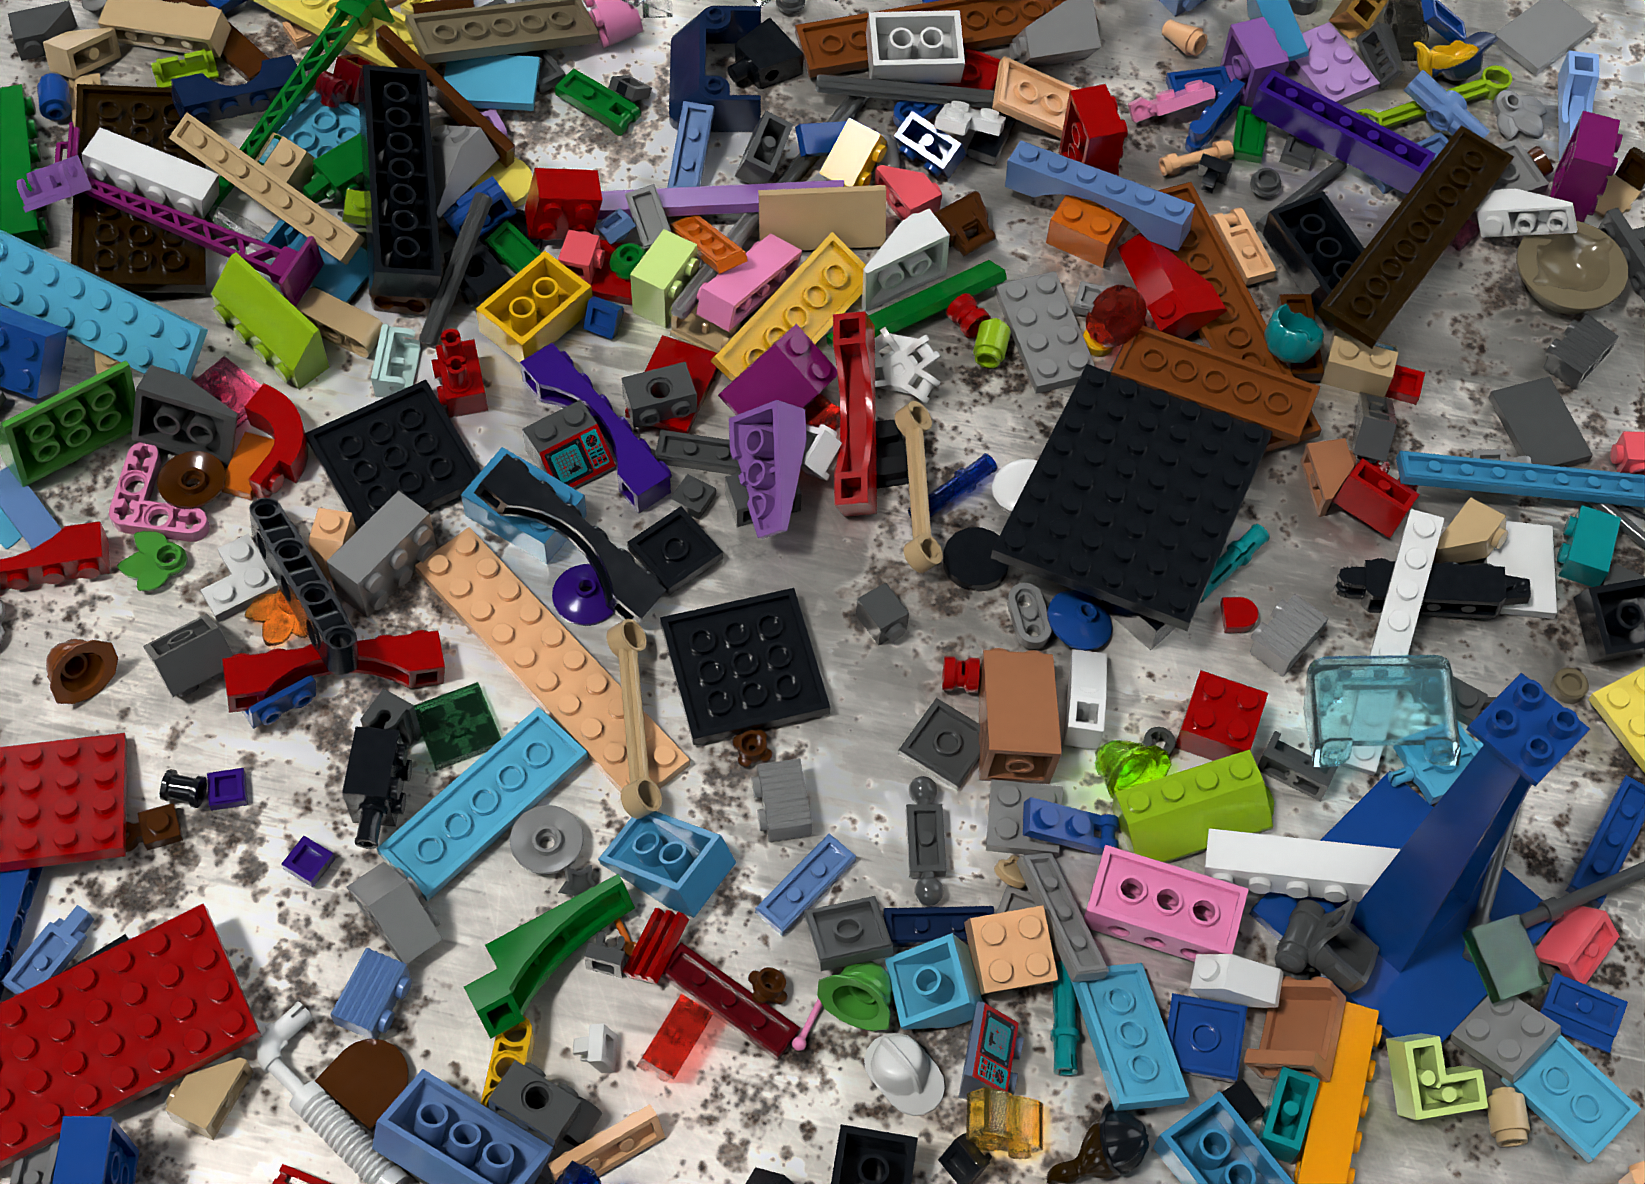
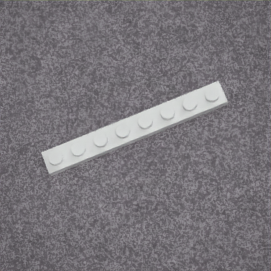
[1339,509,1445,776]

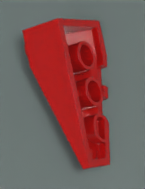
[1117,233,1228,339]

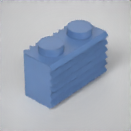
[330,948,412,1039]

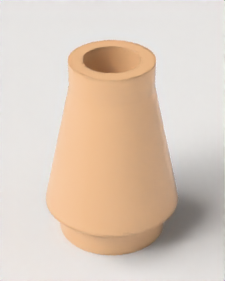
[1162,19,1207,56]

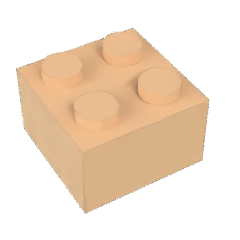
[964,905,1058,996]

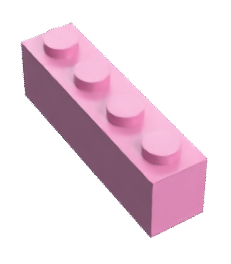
[696,233,802,332]

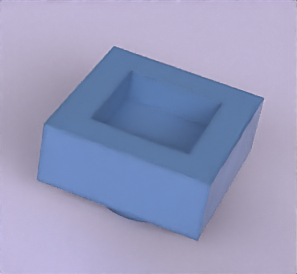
[595,208,636,245]

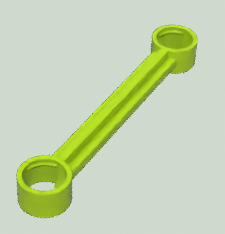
[1356,65,1512,128]

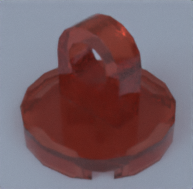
[1086,285,1147,348]

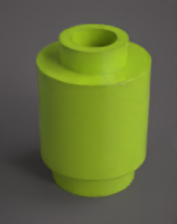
[973,318,1011,368]

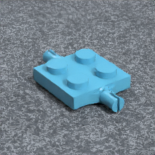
[1388,719,1484,805]

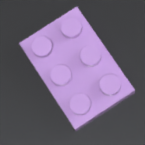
[1289,22,1380,105]

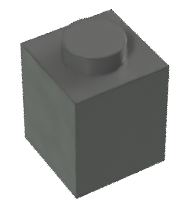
[856,583,909,646]

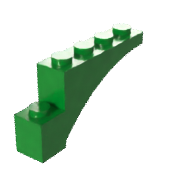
[464,874,635,1039]

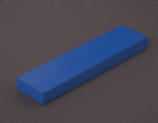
[1565,775,1645,909]

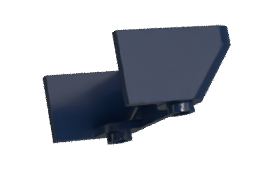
[669,6,761,132]

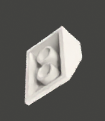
[862,208,950,312]

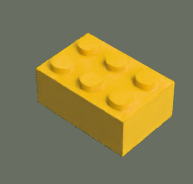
[476,251,592,363]

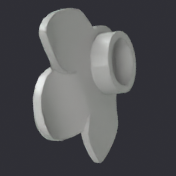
[1493,90,1547,140]

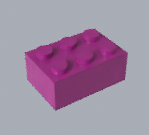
[1549,111,1623,223]

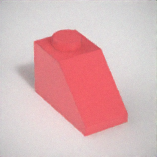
[875,165,942,221]

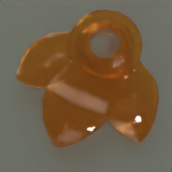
[245,589,307,646]

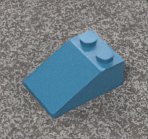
[598,811,736,918]

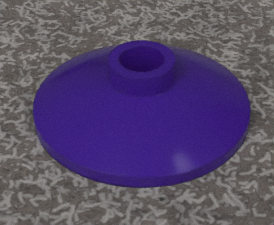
[552,564,614,626]

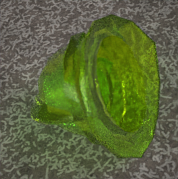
[1095,740,1172,799]

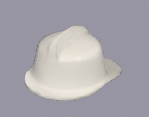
[864,1033,945,1116]

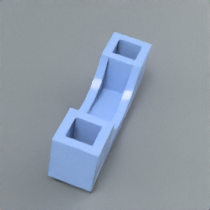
[1558,51,1599,161]

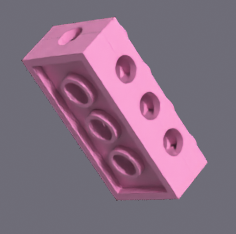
[1084,845,1249,962]

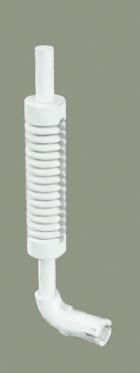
[257,1001,409,1184]

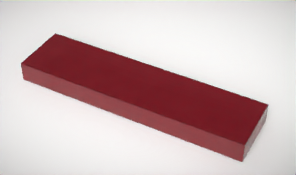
[661,942,800,1061]

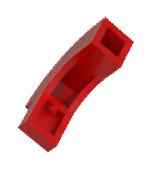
[244,383,309,499]

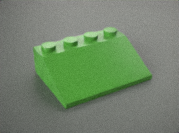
[0,360,136,487]

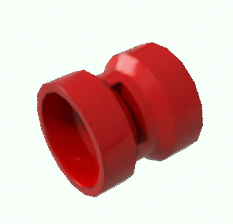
[946,293,991,338]
[942,656,980,693]

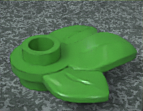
[117,531,188,591]

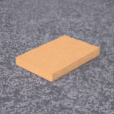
[992,56,1078,138]

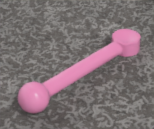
[792,998,823,1051]

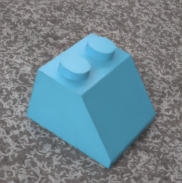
[885,933,983,1030]

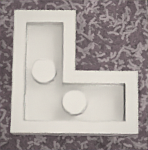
[934,101,1006,136]
[201,533,281,622]

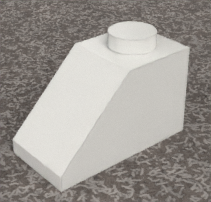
[1190,954,1284,1007]

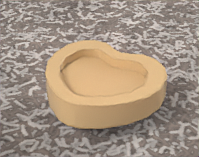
[994,855,1026,889]

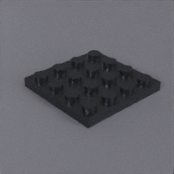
[305,379,481,531]
[660,588,831,745]

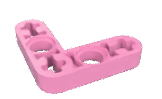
[109,442,210,542]

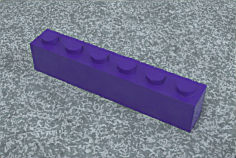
[1251,69,1436,194]

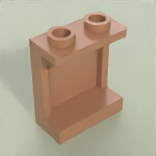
[1244,976,1346,1082]

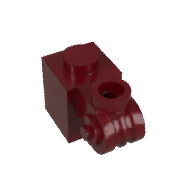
[315,54,380,108]

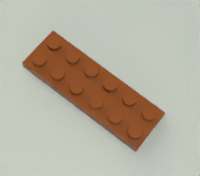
[1111,322,1320,444]

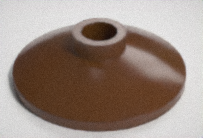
[157,451,226,509]

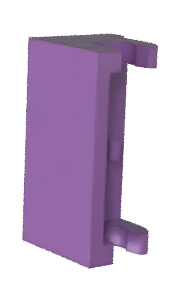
[17,155,92,213]

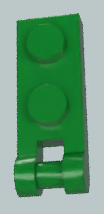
[555,68,641,136]

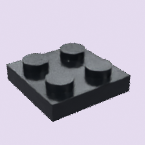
[627,506,723,595]

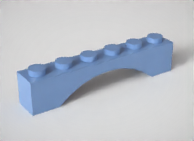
[1005,141,1195,251]

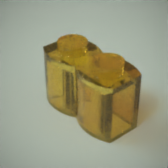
[966,1087,1043,1159]

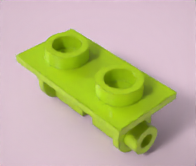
[151,48,219,88]

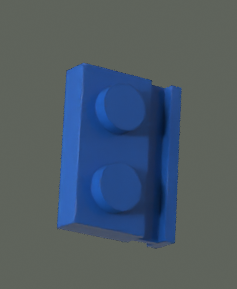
[1540,973,1628,1054]

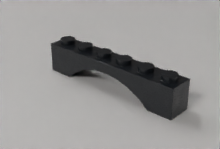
[474,454,666,623]

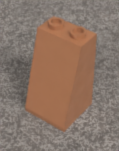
[979,648,1062,784]

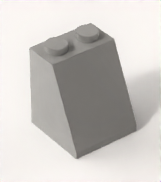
[1010,0,1101,68]

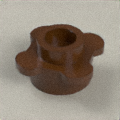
[732,730,772,767]
[748,967,788,1004]

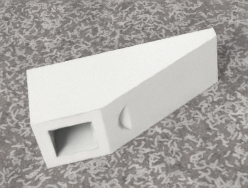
[1476,189,1578,237]
[1063,649,1107,750]

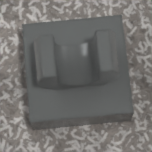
[584,931,626,978]

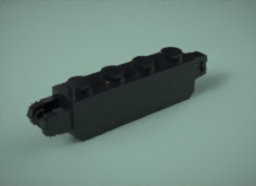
[1334,558,1531,619]

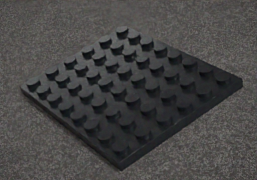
[991,364,1273,631]

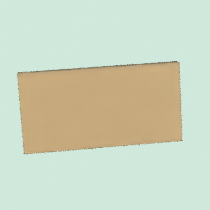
[758,185,886,250]

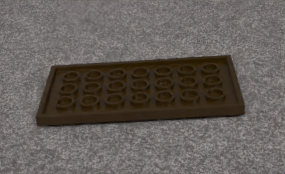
[71,84,206,293]

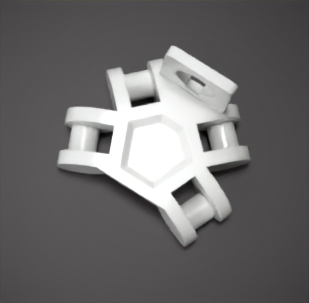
[875,327,941,404]

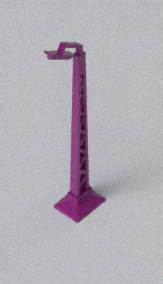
[54,122,324,307]

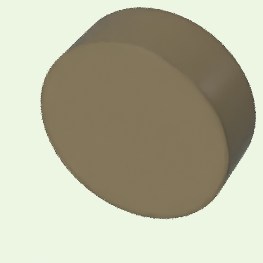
[1550,668,1589,704]

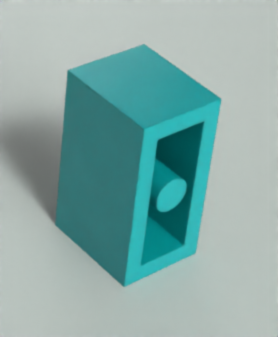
[1556,505,1621,587]
[1257,1066,1320,1164]

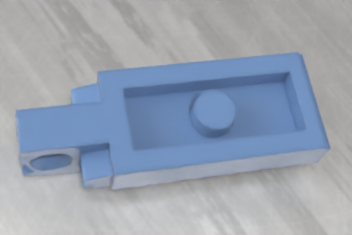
[1,905,94,995]

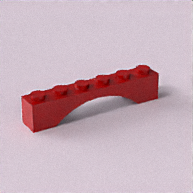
[833,311,877,517]
[0,521,110,590]
[222,630,445,713]

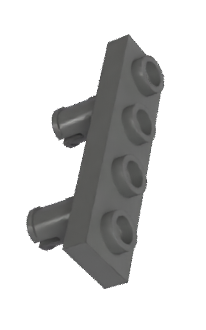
[1598,208,1645,302]

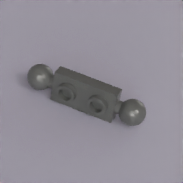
[905,776,947,906]

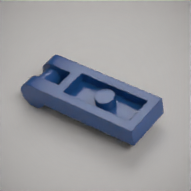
[1185,78,1245,153]
[1023,797,1119,855]

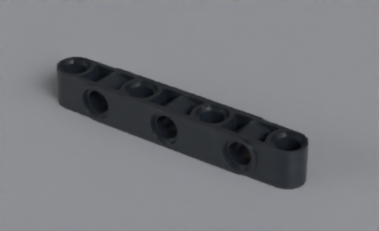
[249,497,359,675]

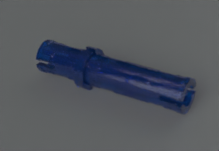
[908,453,998,518]

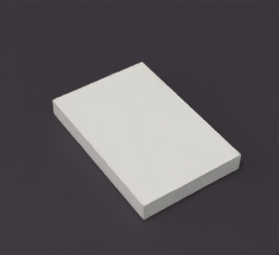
[1484,521,1557,619]

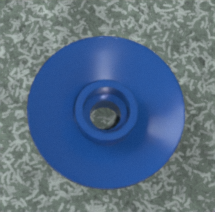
[1047,590,1112,651]

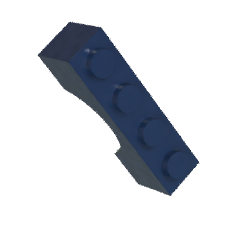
[171,54,304,124]

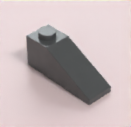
[1352,392,1397,463]

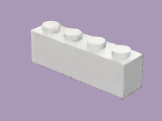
[82,128,219,219]

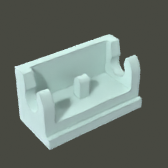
[371,324,422,397]

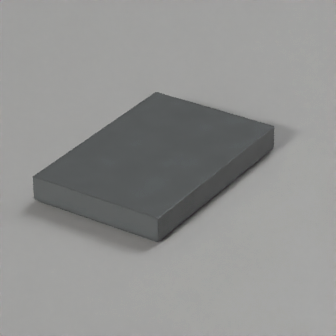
[1488,376,1593,467]

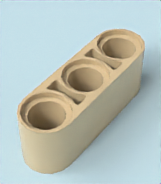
[296,287,383,358]

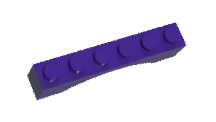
[520,343,672,514]

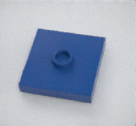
[1166,993,1248,1083]

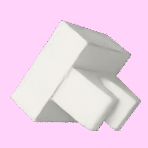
[573,1023,618,1073]

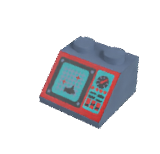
[958,1001,1024,1107]

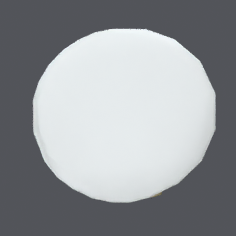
[992,458,1037,514]

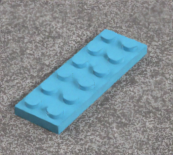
[377,707,588,902]

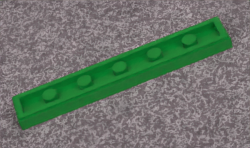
[825,260,1007,349]

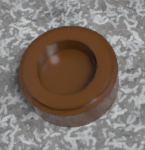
[1527,146,1554,177]

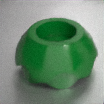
[610,243,646,280]

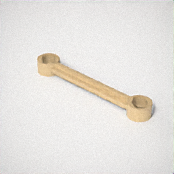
[895,401,943,573]
[606,619,662,819]

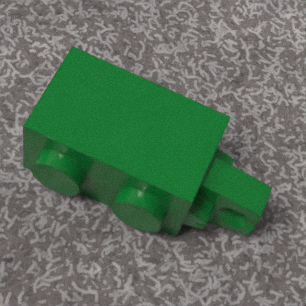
[302,132,364,204]

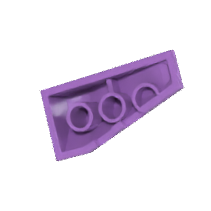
[729,400,806,539]

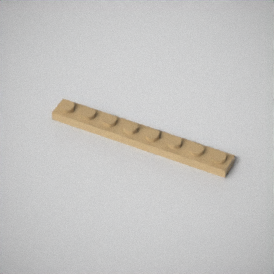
[169,112,365,265]

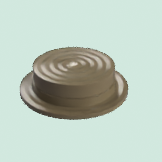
[1516,221,1628,314]

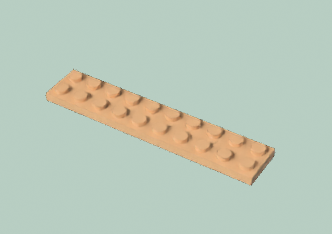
[415,527,690,793]

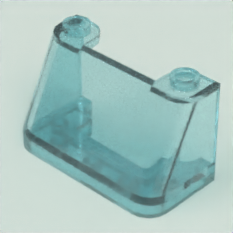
[1303,655,1461,767]

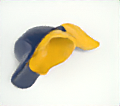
[1413,32,1499,81]

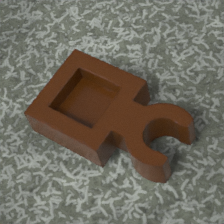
[126,803,183,852]

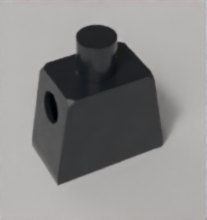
[727,18,804,89]

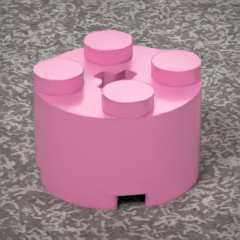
[583,0,643,48]

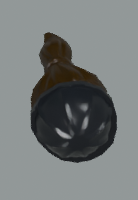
[1046,1100,1149,1184]

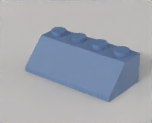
[372,1069,553,1184]

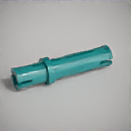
[1199,524,1270,604]
[1050,960,1080,1076]

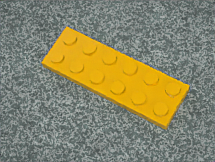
[711,232,866,381]

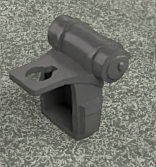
[1275,899,1379,993]

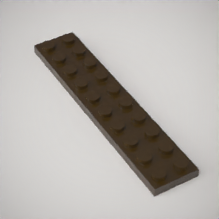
[1316,125,1514,349]

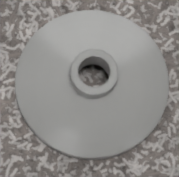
[510,805,583,874]

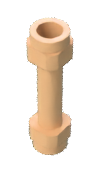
[1159,140,1234,176]

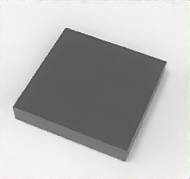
[898,698,980,791]
[804,896,894,971]

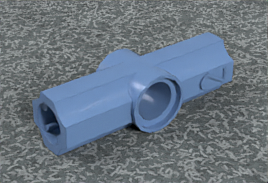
[1404,70,1490,138]

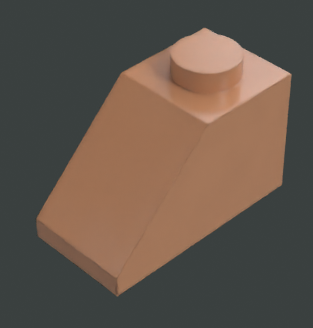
[1300,438,1356,517]

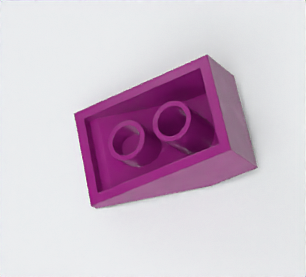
[718,324,838,415]

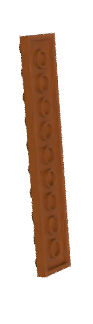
[795,0,1098,78]
[1157,182,1322,452]

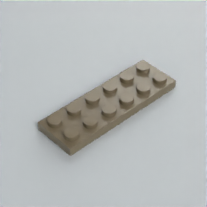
[405,0,599,64]

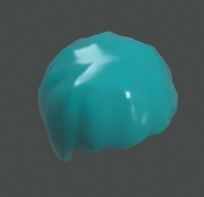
[1264,304,1324,363]

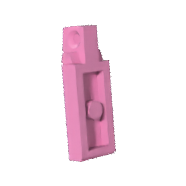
[1128,80,1216,122]

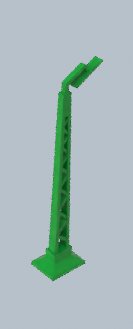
[206,0,395,251]

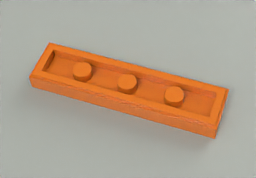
[669,215,748,274]

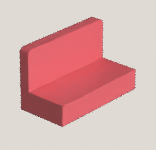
[1532,906,1620,984]

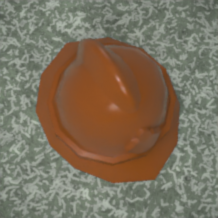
[46,639,118,704]

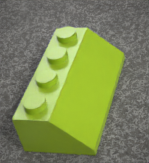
[211,252,330,390]
[1112,749,1273,863]

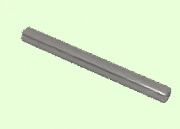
[671,212,759,319]

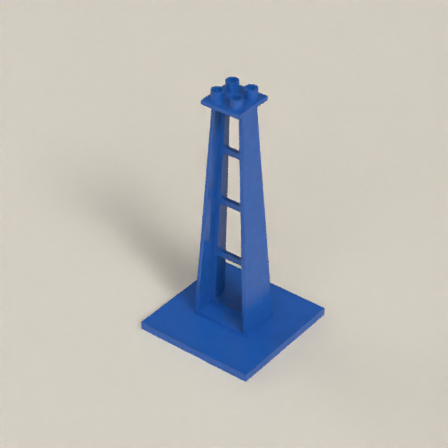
[1249,673,1590,1044]

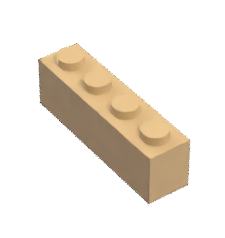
[98,0,231,58]

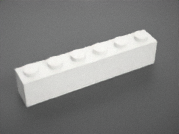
[1204,829,1401,902]

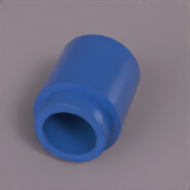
[37,73,72,121]

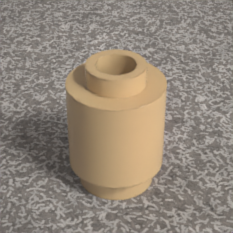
[1487,1087,1531,1147]

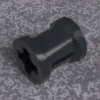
[159,769,207,808]

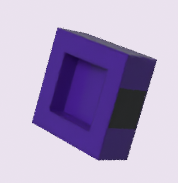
[281,836,335,888]

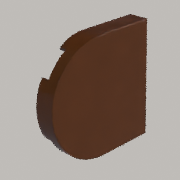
[315,1039,409,1133]

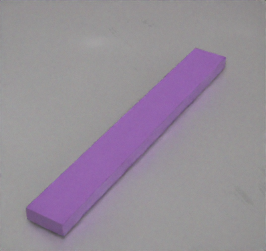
[597,180,844,220]

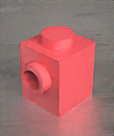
[558,229,605,285]
[1610,431,1645,475]

